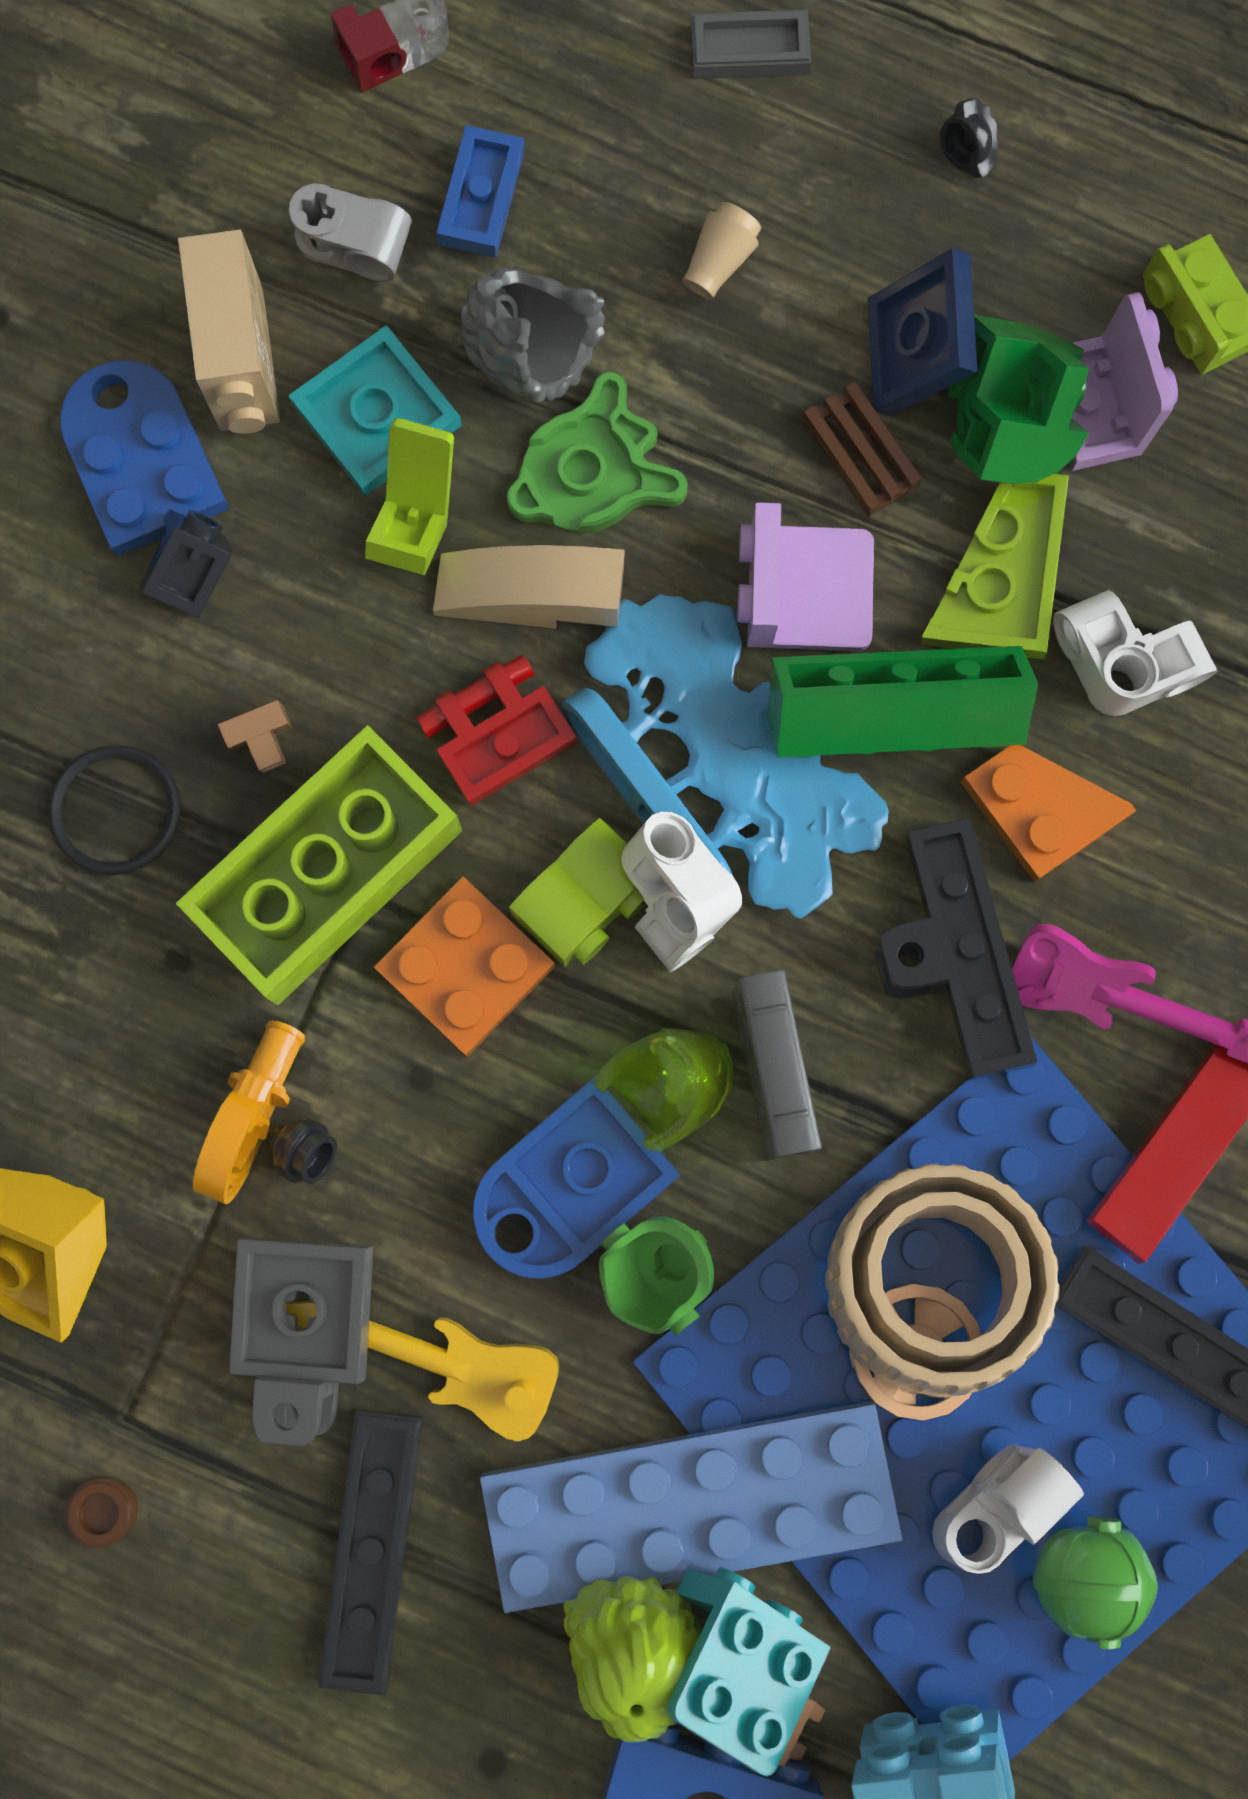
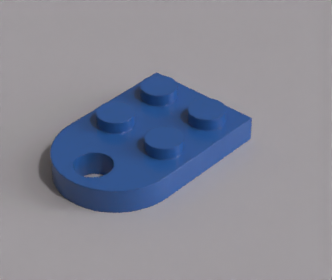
[60,360,230,557]
[473,1076,680,1278]

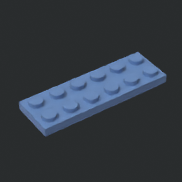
[480,1401,903,1613]

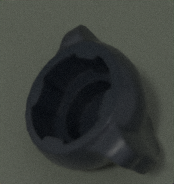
[940,98,999,178]

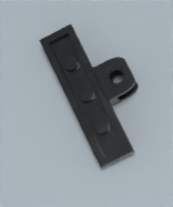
[875,817,1037,1080]

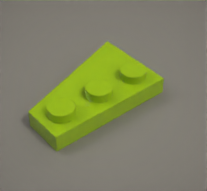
[920,474,1069,660]

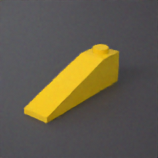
[0,1168,107,1343]

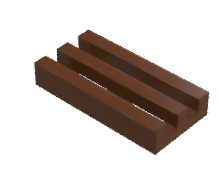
[802,381,922,517]

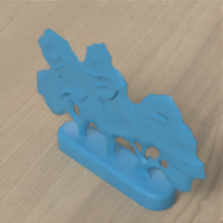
[561,594,889,919]

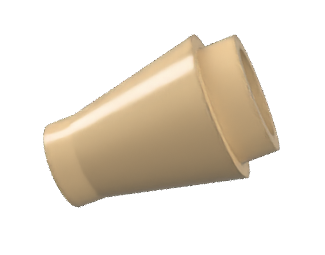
[682,202,761,300]

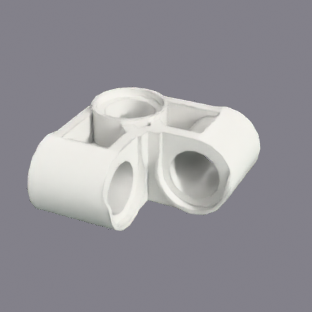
[1053,590,1218,716]
[621,812,742,973]
[932,1443,1084,1574]

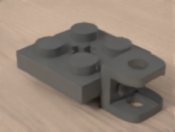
[229,1237,374,1446]

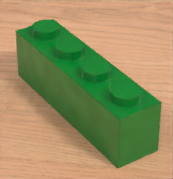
[767,646,1038,758]

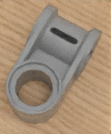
[289,183,412,282]

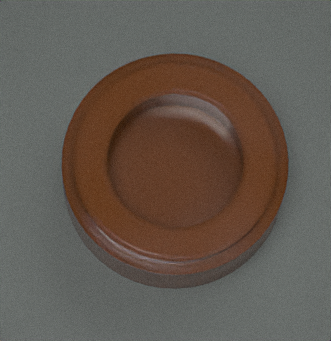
[65,1476,138,1548]

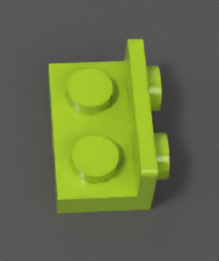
[1142,234,1248,375]

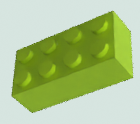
[176,725,463,1005]

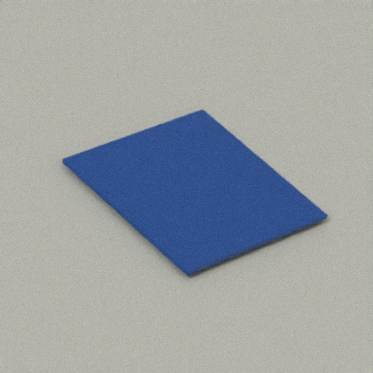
[632,1035,1248,1761]

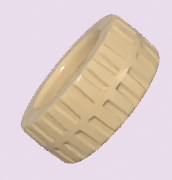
[825,1163,1060,1398]

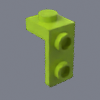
[365,418,454,575]

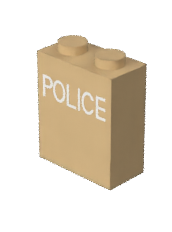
[178,229,281,434]

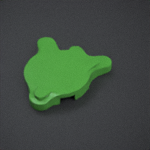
[507,371,687,534]

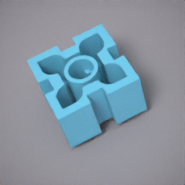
[852,1704,1015,1799]

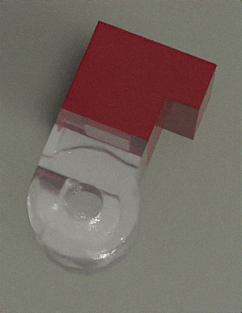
[330,0,449,93]

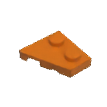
[960,745,1136,883]

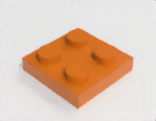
[374,876,555,1057]

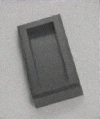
[690,9,811,79]

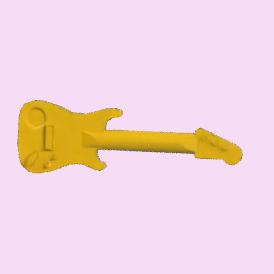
[287,1301,559,1442]

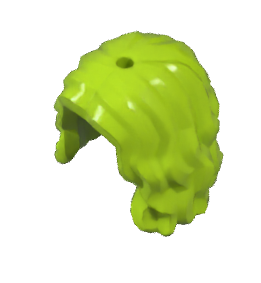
[563,1576,701,1743]

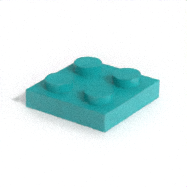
[288,325,462,497]

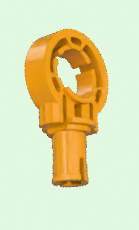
[193,1020,305,1204]

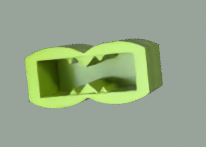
[509,818,646,968]

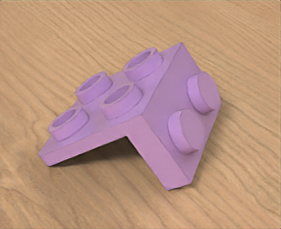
[1069,292,1178,471]
[737,502,874,651]

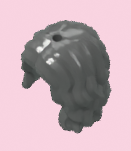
[461,267,605,402]

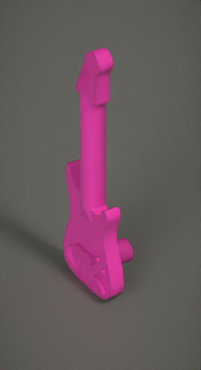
[1012,924,1248,1063]

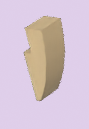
[433,545,625,629]

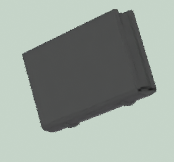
[732,970,822,1161]

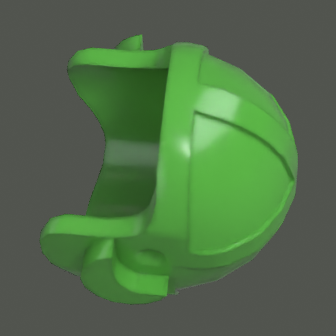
[599,1216,714,1336]
[1033,1516,1158,1649]

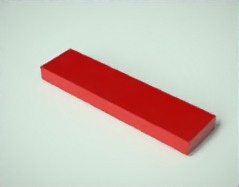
[1086,1020,1248,1264]

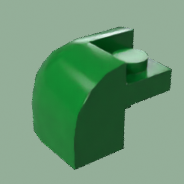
[947,315,1089,484]

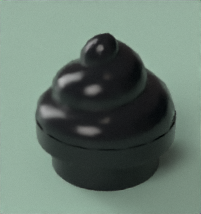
[269,1119,337,1184]

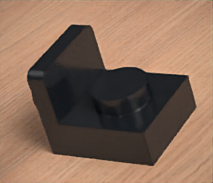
[139,509,232,618]

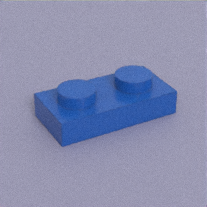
[436,125,525,258]

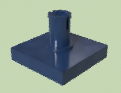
[868,248,977,416]

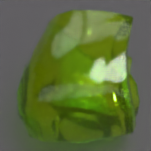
[594,1028,734,1153]

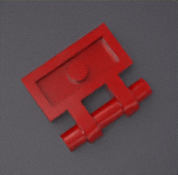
[415,654,577,807]

